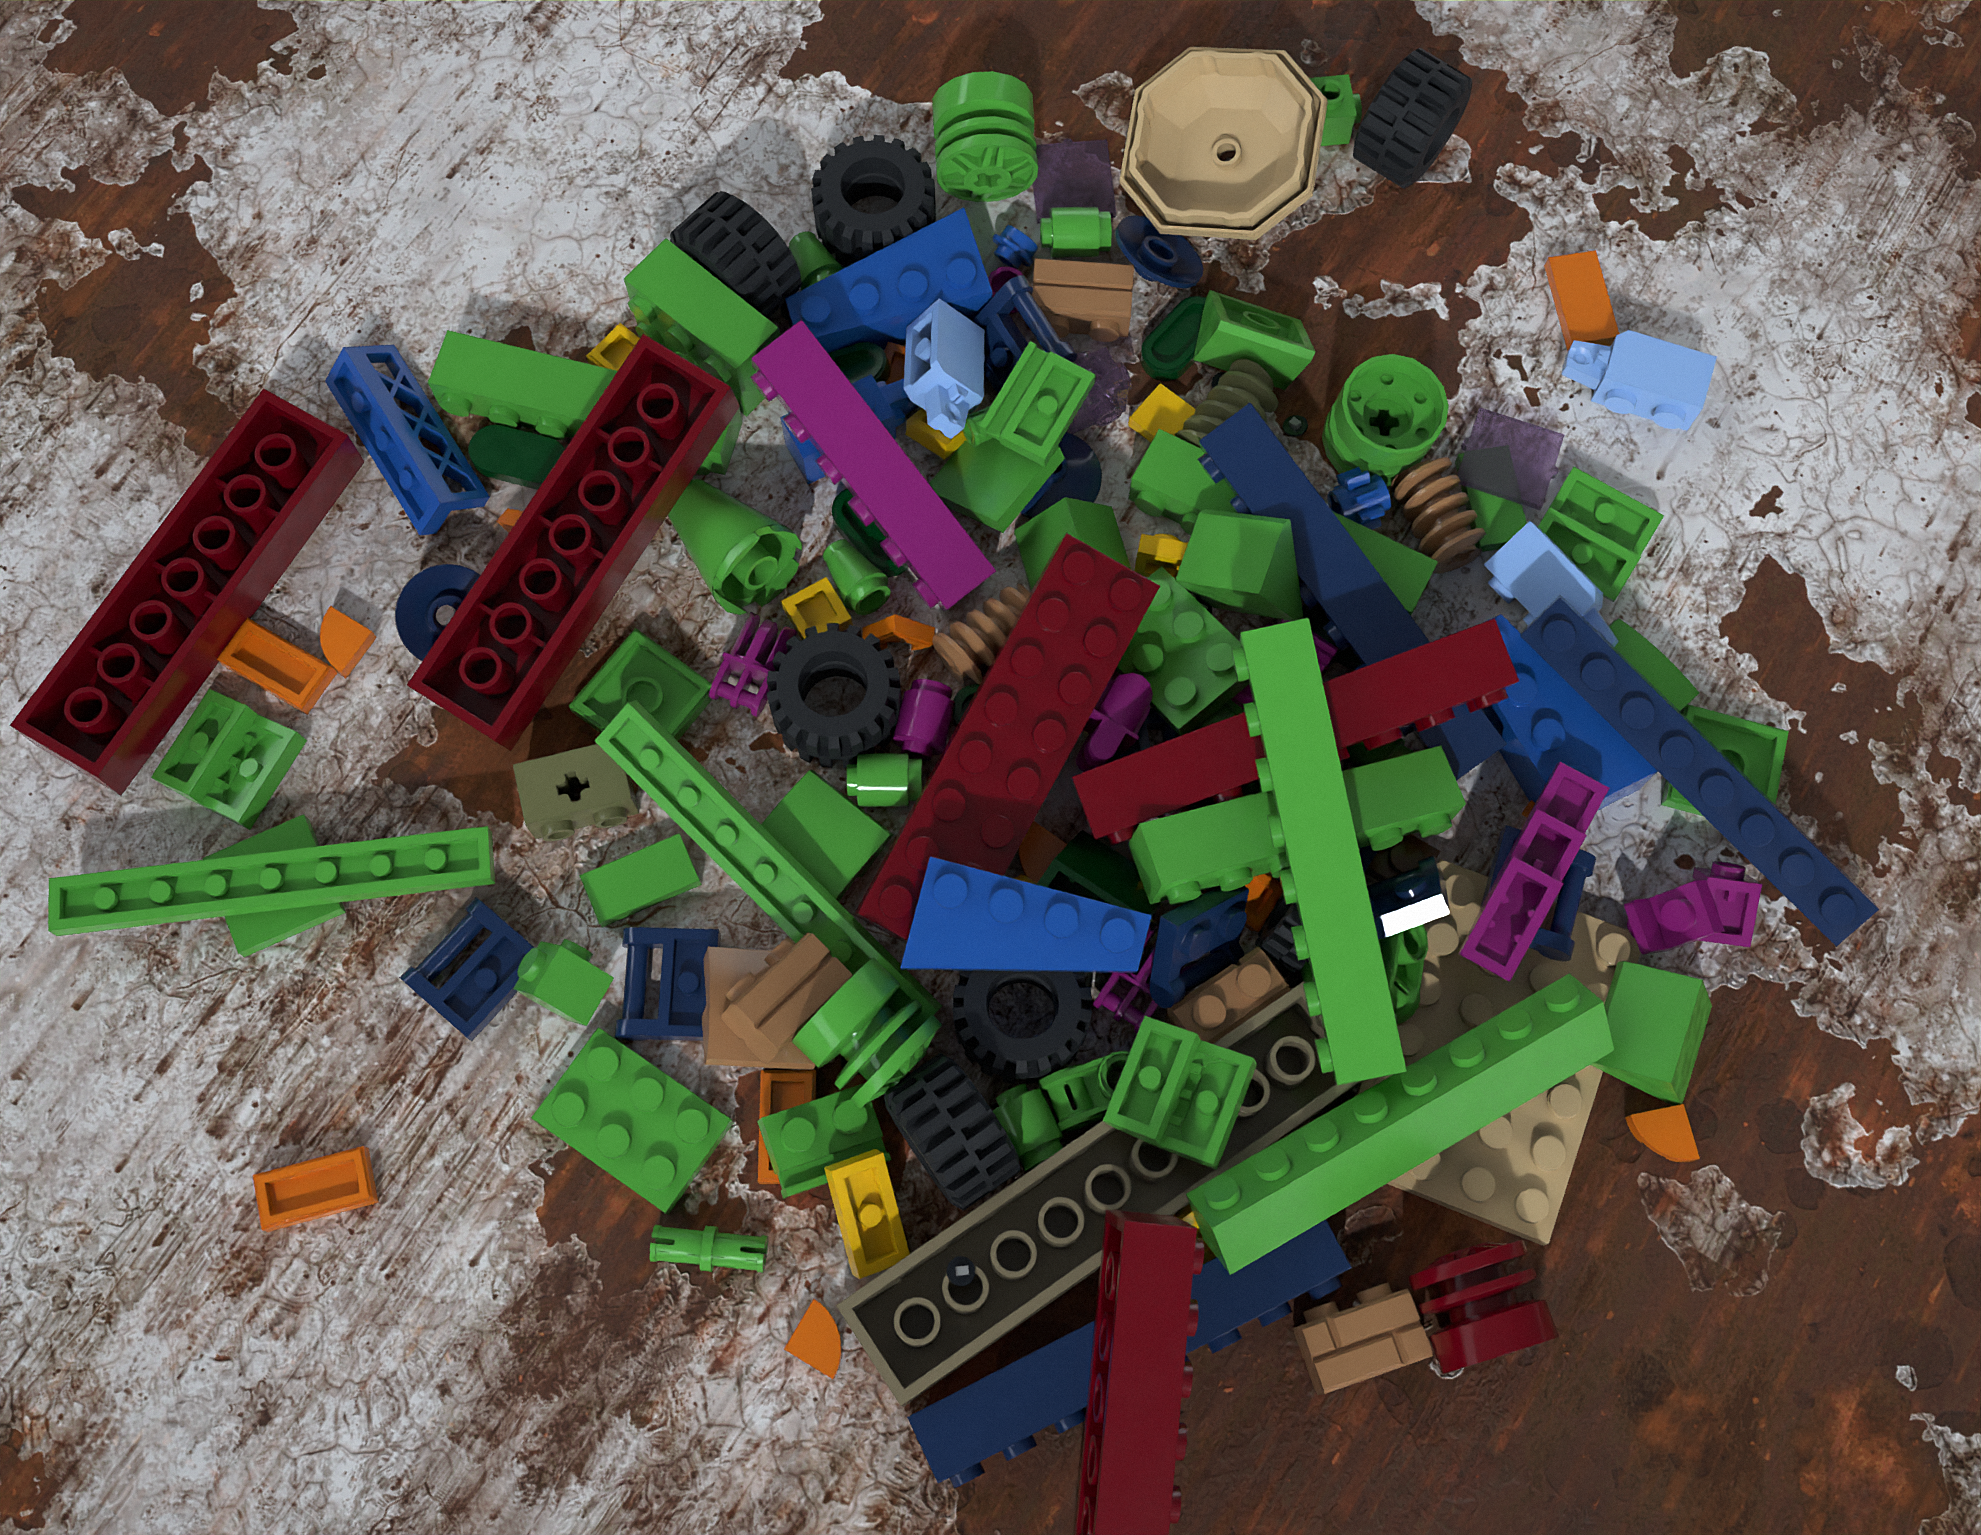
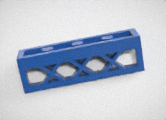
[325,344,490,536]

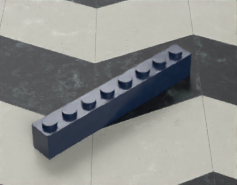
[1197,403,1507,781]
[1520,595,1879,947]
[907,1219,1352,1489]

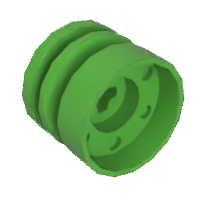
[932,71,1038,202]
[1322,354,1449,486]
[792,958,942,1110]

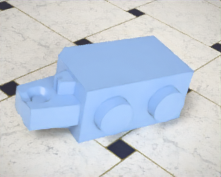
[903,299,985,439]
[1561,330,1717,431]
[1484,521,1619,647]

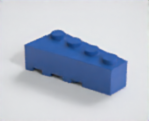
[785,207,992,353]
[1481,614,1658,811]
[900,857,1152,973]

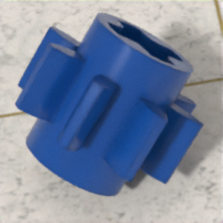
[1327,467,1391,530]

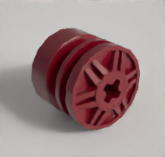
[1408,1240,1559,1374]

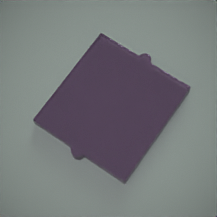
[1032,138,1116,224]
[1457,407,1564,510]

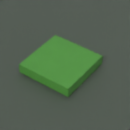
[929,438,1065,533]
[569,628,712,741]
[1661,704,1789,817]
[202,814,346,957]

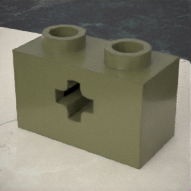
[513,744,639,841]

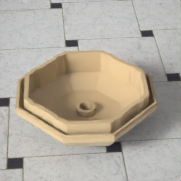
[1119,47,1328,240]

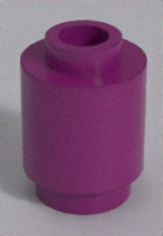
[893,679,955,761]

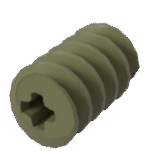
[1175,359,1279,448]

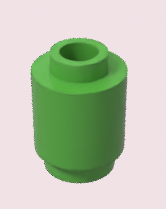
[1040,207,1112,258]
[847,753,922,807]
[993,1084,1064,1172]

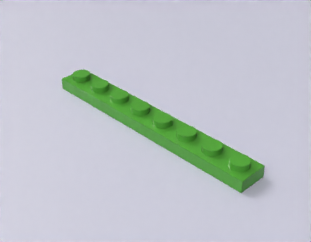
[594,700,942,1032]
[48,826,495,936]

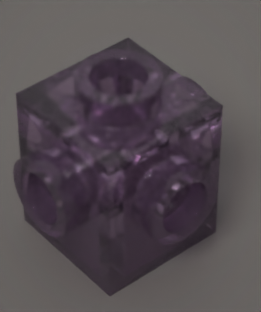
[1069,347,1132,434]

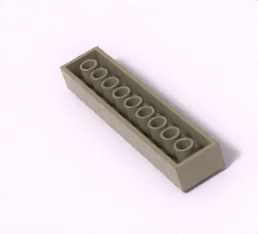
[836,981,1364,1407]

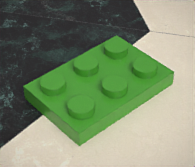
[1115,566,1249,736]
[531,1027,734,1215]

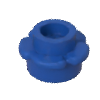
[992,225,1038,270]

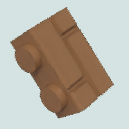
[1030,258,1134,342]
[721,932,853,1064]
[1164,946,1291,1044]
[1293,1283,1433,1395]

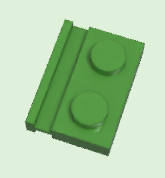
[979,341,1095,467]
[757,1083,891,1199]

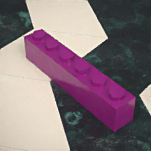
[750,320,996,612]

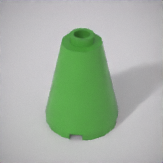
[668,479,802,615]

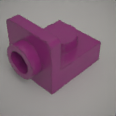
[1692,861,1762,947]
[1624,879,1724,955]

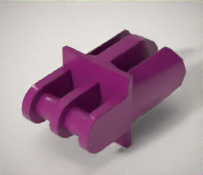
[709,612,797,717]
[1076,673,1153,772]
[1093,921,1184,1034]

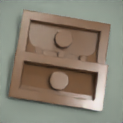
[702,946,815,1070]

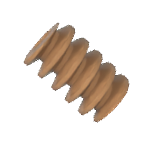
[1391,457,1486,574]
[932,583,1030,685]

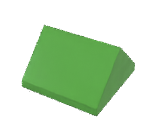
[1193,290,1316,390]
[1014,497,1131,591]
[1175,509,1304,621]
[1590,961,1712,1106]

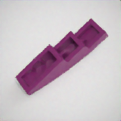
[1459,762,1610,982]

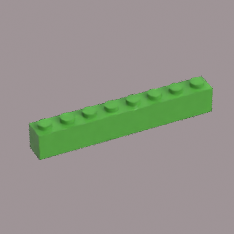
[1231,618,1407,1085]
[1186,973,1614,1275]

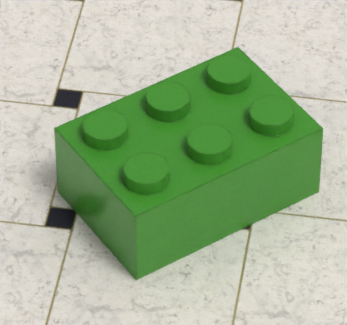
[624,238,780,417]

